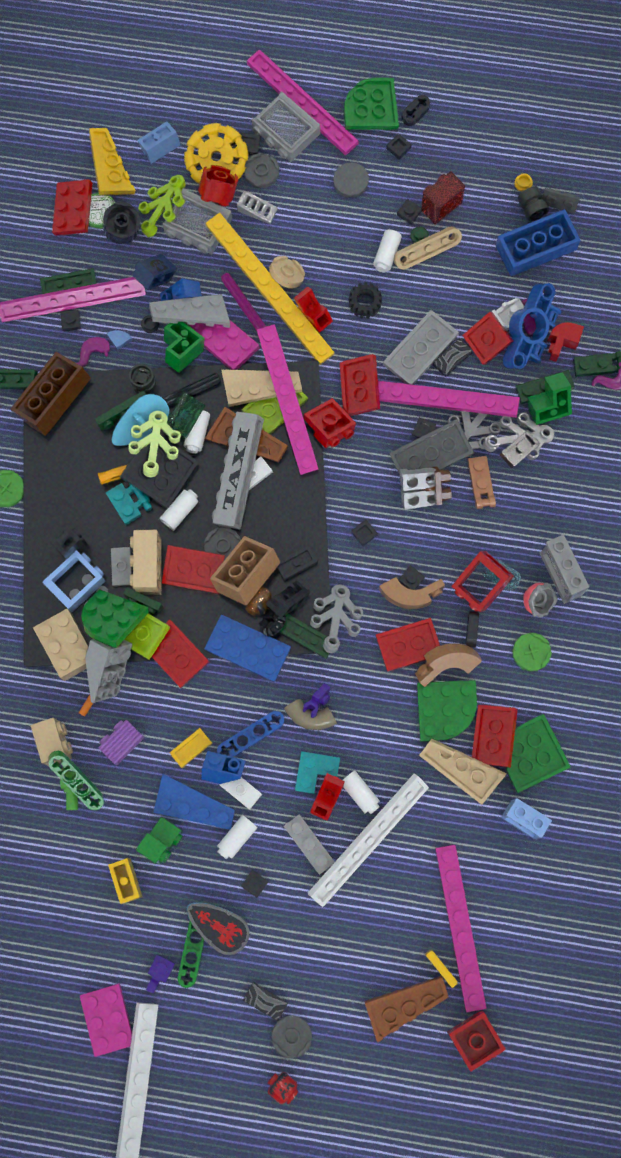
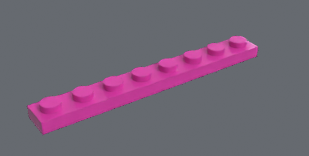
[247,49,358,156]
[0,277,146,322]
[257,324,319,475]
[378,381,520,418]
[435,845,487,1012]

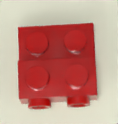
[303,398,356,448]

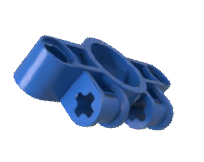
[503,283,562,369]

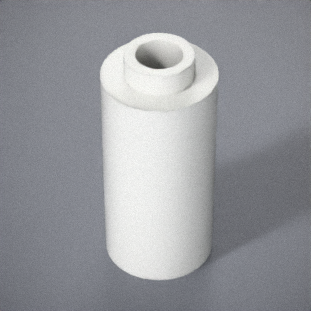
[373,230,402,272]
[183,409,210,453]
[159,489,198,531]
[343,770,380,814]
[217,815,258,859]

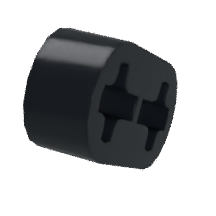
[402,95,430,126]
[465,611,479,648]

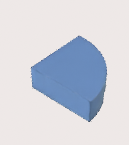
[107,330,132,350]

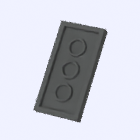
[389,419,474,474]

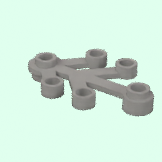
[448,411,501,450]
[483,412,554,460]
[310,585,363,653]

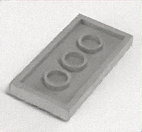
[383,310,459,385]

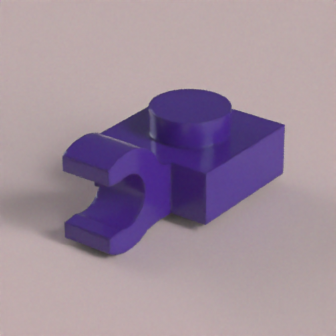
[303,683,331,718]
[146,955,175,993]

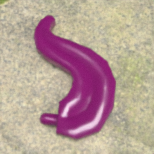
[75,337,110,367]
[592,362,621,390]

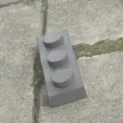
[284,814,335,875]

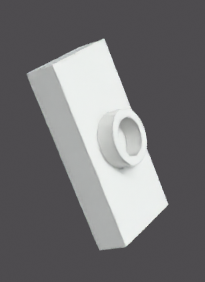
[249,457,273,490]
[219,777,262,810]

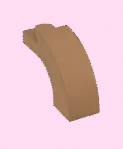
[379,577,445,609]
[415,643,482,687]

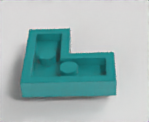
[295,751,340,794]

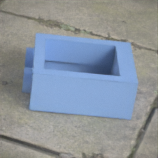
[43,550,105,612]
[501,798,552,839]

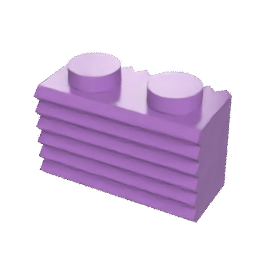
[98,720,145,765]

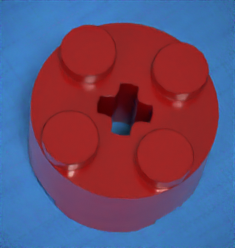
[198,165,239,206]

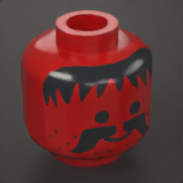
[268,1072,299,1105]

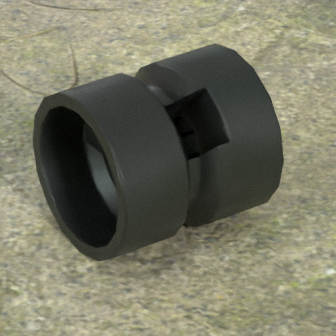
[517,186,549,222]
[129,364,156,394]

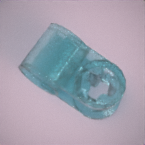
[482,558,521,591]

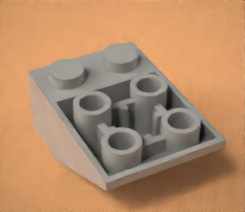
[85,639,132,703]

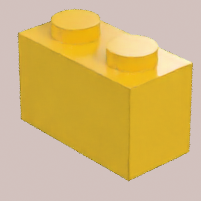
[108,858,143,904]

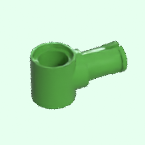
[60,771,83,810]

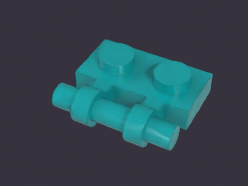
[106,483,153,525]

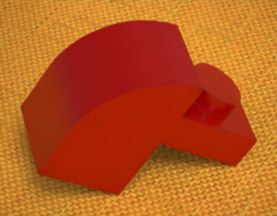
[294,287,333,333]
[548,322,584,362]
[310,773,345,821]

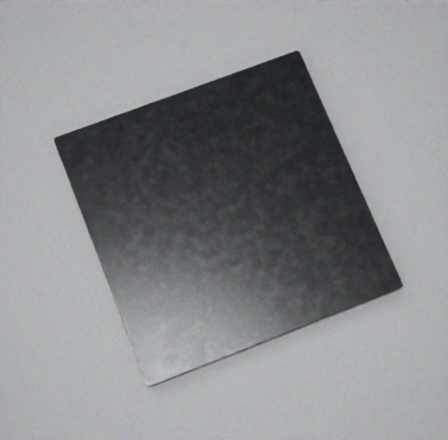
[24,360,331,667]

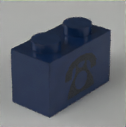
[132,254,177,290]

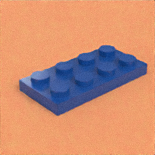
[204,614,291,683]

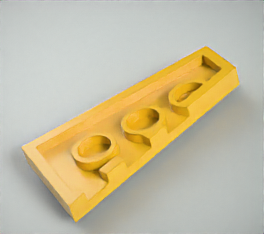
[89,128,136,195]

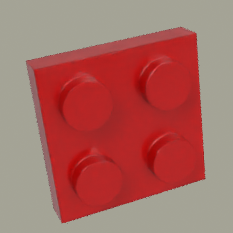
[462,312,513,365]

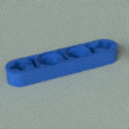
[217,711,285,757]

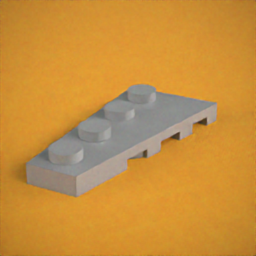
[149,294,230,328]

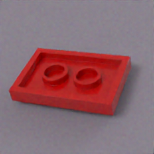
[52,179,93,236]
[339,354,380,416]
[162,545,225,593]
[375,618,440,672]
[152,619,209,688]
[472,705,518,768]

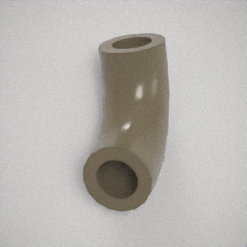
[284,699,337,731]

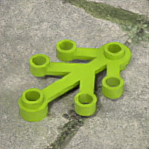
[138,175,186,237]

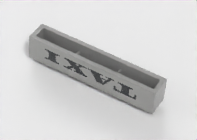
[212,412,264,530]

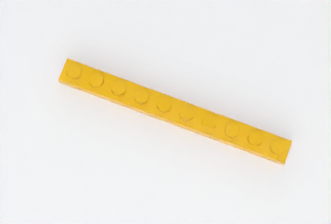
[205,212,335,365]

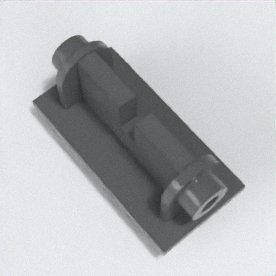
[542,187,580,214]

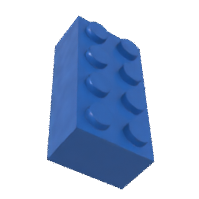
[496,209,581,277]

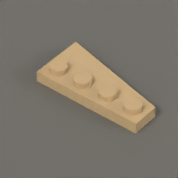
[221,370,302,407]
[419,739,507,805]

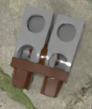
[399,466,452,510]

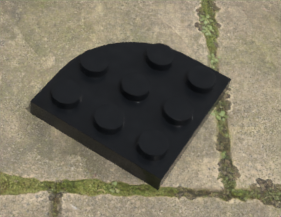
[120,445,198,509]

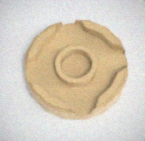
[269,256,305,288]

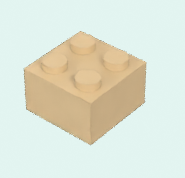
[30,718,73,766]

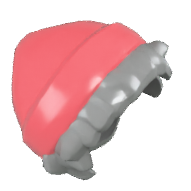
[523,583,557,618]

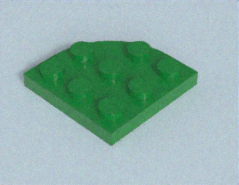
[343,78,399,130]
[81,589,149,648]
[417,680,477,742]
[505,714,571,793]

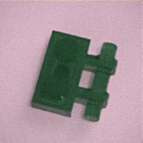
[167,392,205,438]

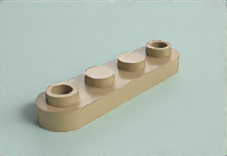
[394,226,462,269]

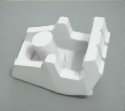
[492,298,524,331]

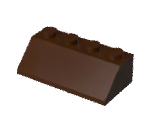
[10,352,91,436]

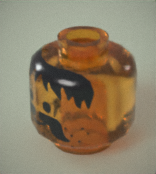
[245,586,272,616]

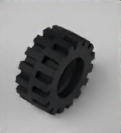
[349,282,382,319]

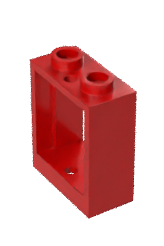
[451,551,514,612]

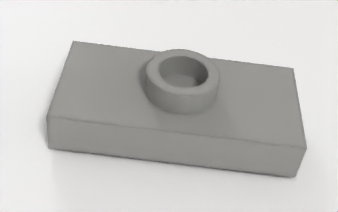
[111,547,132,587]

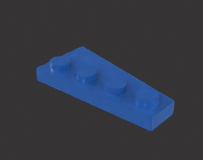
[153,774,235,830]

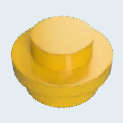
[514,173,533,192]

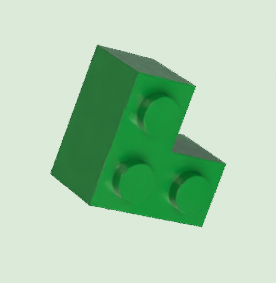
[164,321,205,373]
[528,372,572,425]
[136,817,183,864]

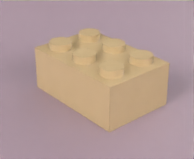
[130,530,161,595]
[33,609,89,681]

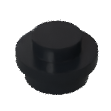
[141,315,160,333]

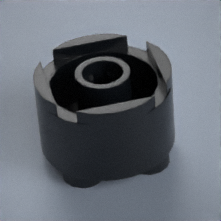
[103,202,140,244]

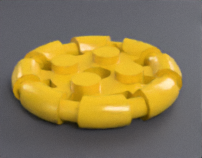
[184,123,248,184]

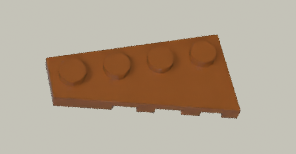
[205,407,289,462]
[364,976,449,1043]

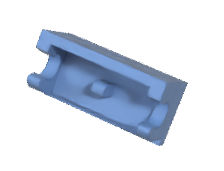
[138,122,181,164]

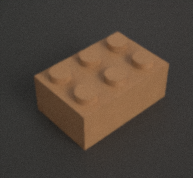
[210,536,280,605]

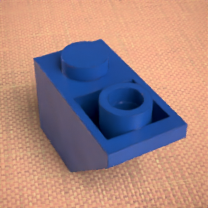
[160,278,202,301]
[201,751,246,784]

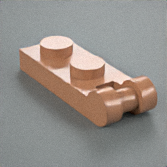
[467,456,496,509]

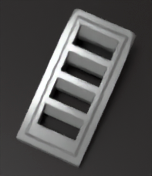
[237,191,278,224]

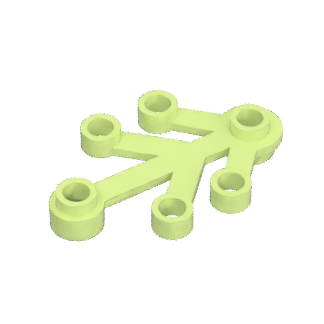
[128,411,181,477]

